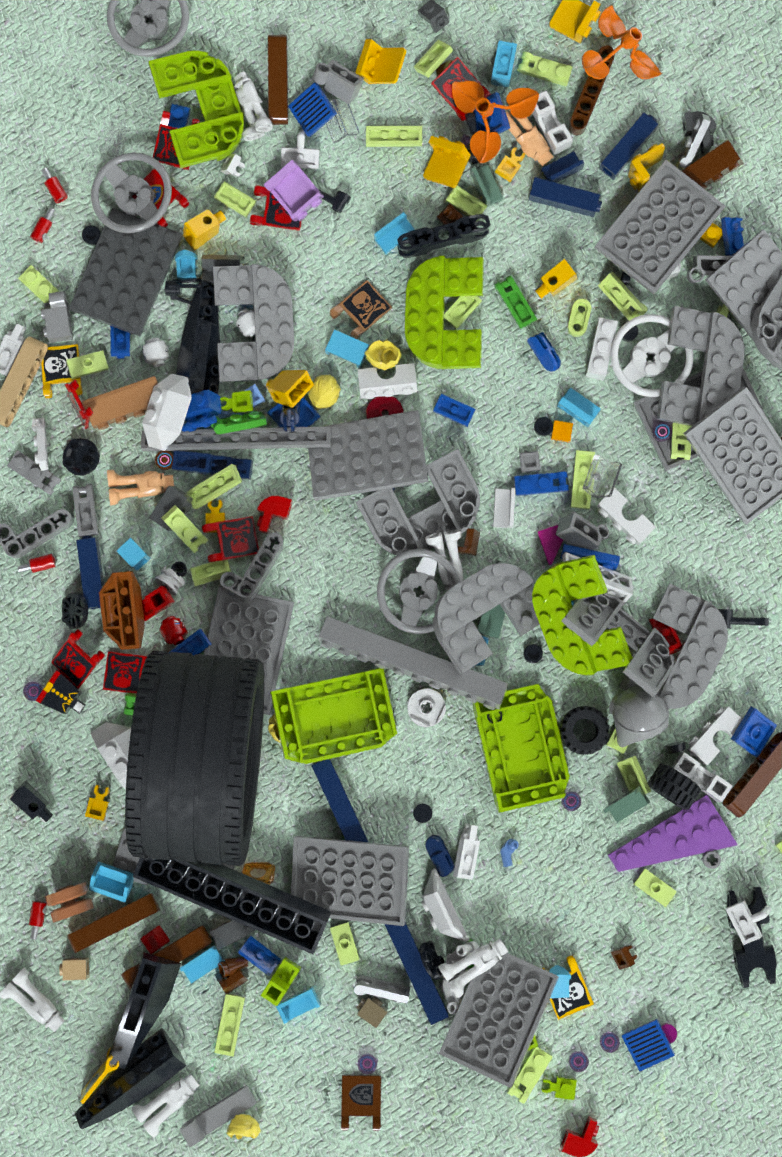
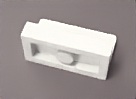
[493,488,515,528]

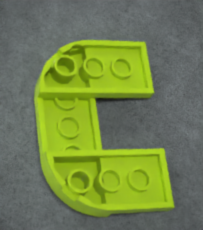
[148,51,244,168]
[405,256,484,369]
[532,555,632,675]

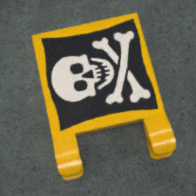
[41,344,83,398]
[542,955,594,1020]

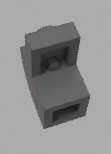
[682,111,717,153]
[210,920,255,949]

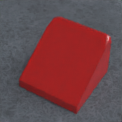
[140,925,170,954]

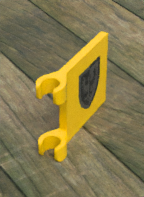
[80,1047,119,1104]

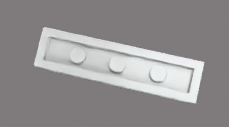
[562,552,633,605]

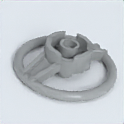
[107,0,189,57]
[91,152,172,233]
[377,549,460,634]

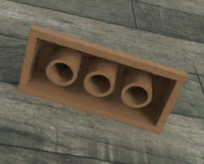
[82,376,159,430]

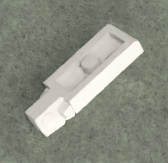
[0,324,26,376]
[32,418,48,471]
[453,824,480,880]

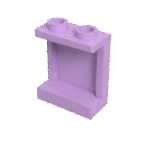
[264,160,324,221]

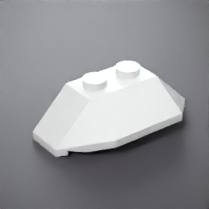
[142,374,192,451]
[90,722,131,790]
[421,868,469,942]

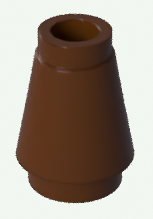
[218,956,248,978]

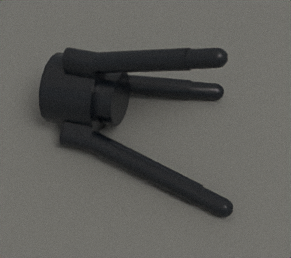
[165,278,201,305]

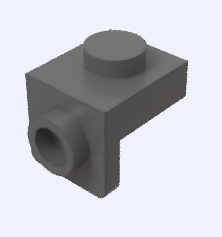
[417,0,449,33]

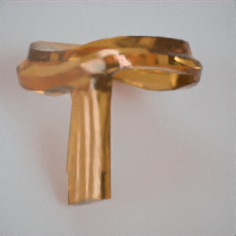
[242,862,275,885]

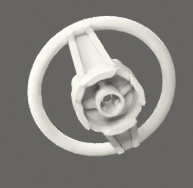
[610,314,693,397]

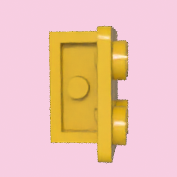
[549,0,601,44]
[355,39,407,84]
[423,136,471,188]
[628,143,665,192]

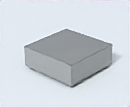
[519,451,541,473]

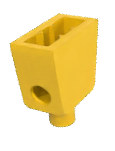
[183,210,226,251]
[535,259,578,299]
[266,370,314,408]

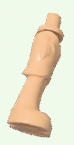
[505,110,554,166]
[107,470,174,506]

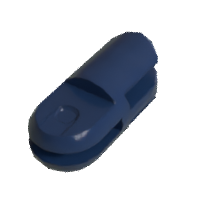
[280,403,300,432]
[425,835,455,877]

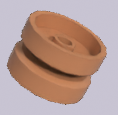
[45,882,94,923]

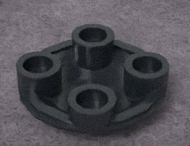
[62,438,100,476]
[420,941,445,980]

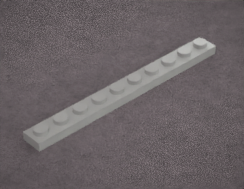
[141,426,332,451]

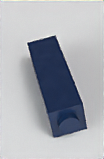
[599,113,658,180]
[529,177,602,218]
[76,535,104,610]

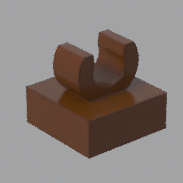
[436,204,463,225]
[610,945,638,970]

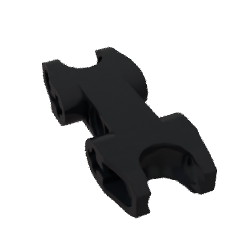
[397,214,491,258]
[726,886,777,988]

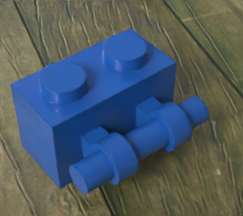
[182,390,222,432]

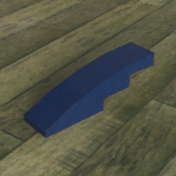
[172,451,253,480]

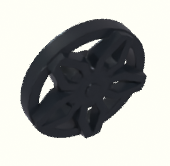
[61,593,88,629]

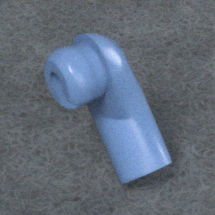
[500,839,519,867]

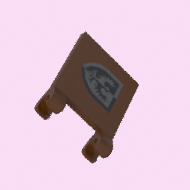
[341,1075,381,1131]

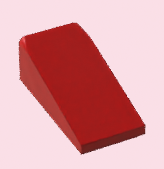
[649,618,683,655]

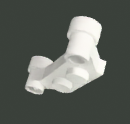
[441,941,479,1014]

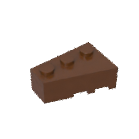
[682,140,744,189]

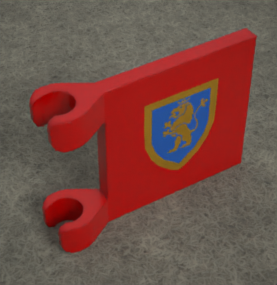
[132,169,189,228]

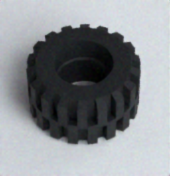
[560,706,610,755]
[647,763,701,810]

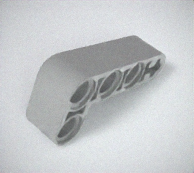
[0,509,74,559]
[220,533,283,603]
[179,1085,257,1147]

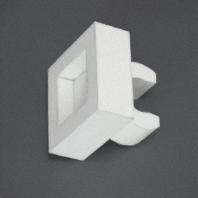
[220,154,245,177]

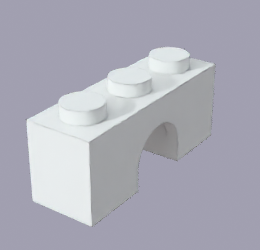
[532,91,573,155]
[585,317,618,381]
[357,363,417,399]
[597,488,656,545]
[687,706,742,765]
[671,752,733,802]

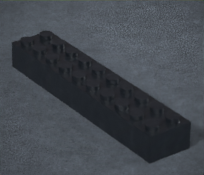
[133,856,331,955]

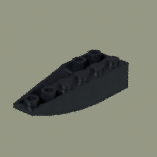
[176,281,220,394]
[108,952,181,1069]
[75,1028,186,1129]

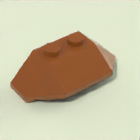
[99,571,145,650]

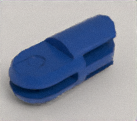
[527,332,561,372]

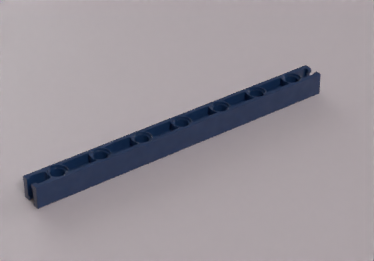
[312,759,449,1025]

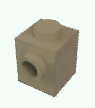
[356,996,388,1028]

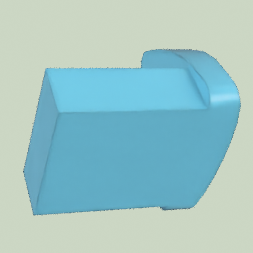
[175,250,198,279]
[549,965,571,998]

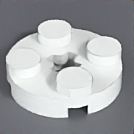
[407,688,446,727]

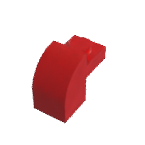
[257,496,293,534]
[142,585,175,621]
[560,1116,599,1157]

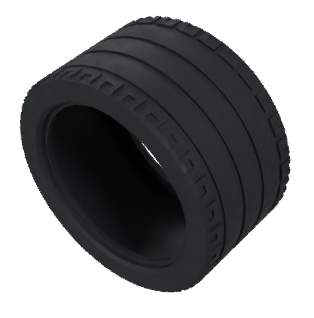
[125,650,264,866]

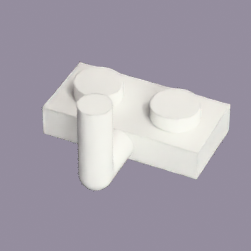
[281,130,319,169]
[725,900,771,945]

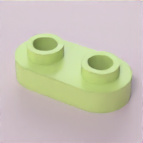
[568,299,591,337]

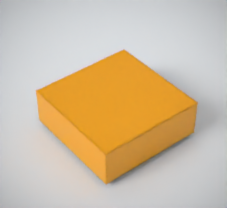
[551,420,573,443]

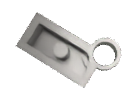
[312,59,364,104]
[686,255,731,283]
[41,291,73,343]
[556,512,609,550]

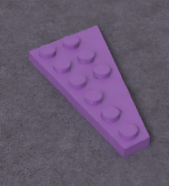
[608,795,738,872]

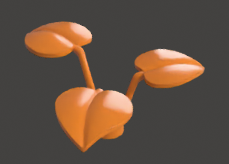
[582,5,662,80]
[452,81,539,163]

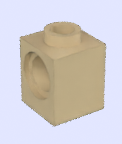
[59,958,90,981]

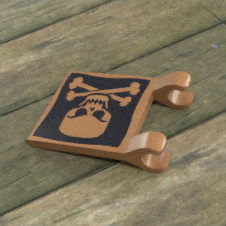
[330,280,392,339]

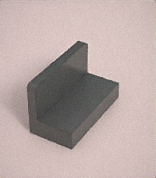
[201,255,240,284]

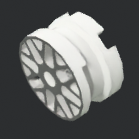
[155,567,185,595]

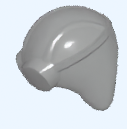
[609,686,669,748]

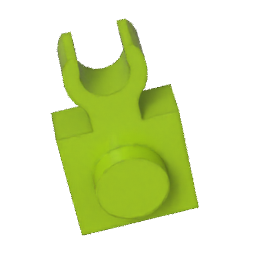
[220,390,253,413]
[541,1077,577,1100]

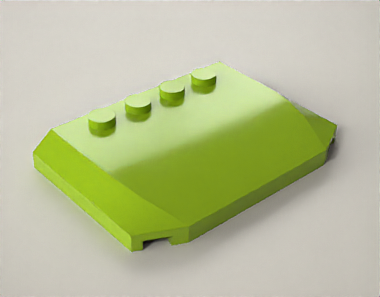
[270,668,397,764]
[472,684,570,813]

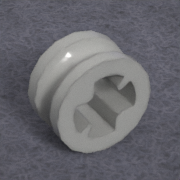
[702,851,721,869]

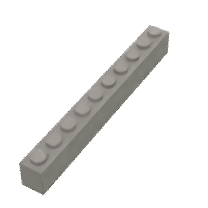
[318,616,508,710]

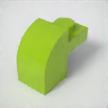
[260,957,302,1006]

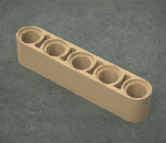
[0,336,48,427]

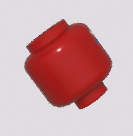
[159,616,188,646]

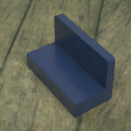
[541,151,584,183]

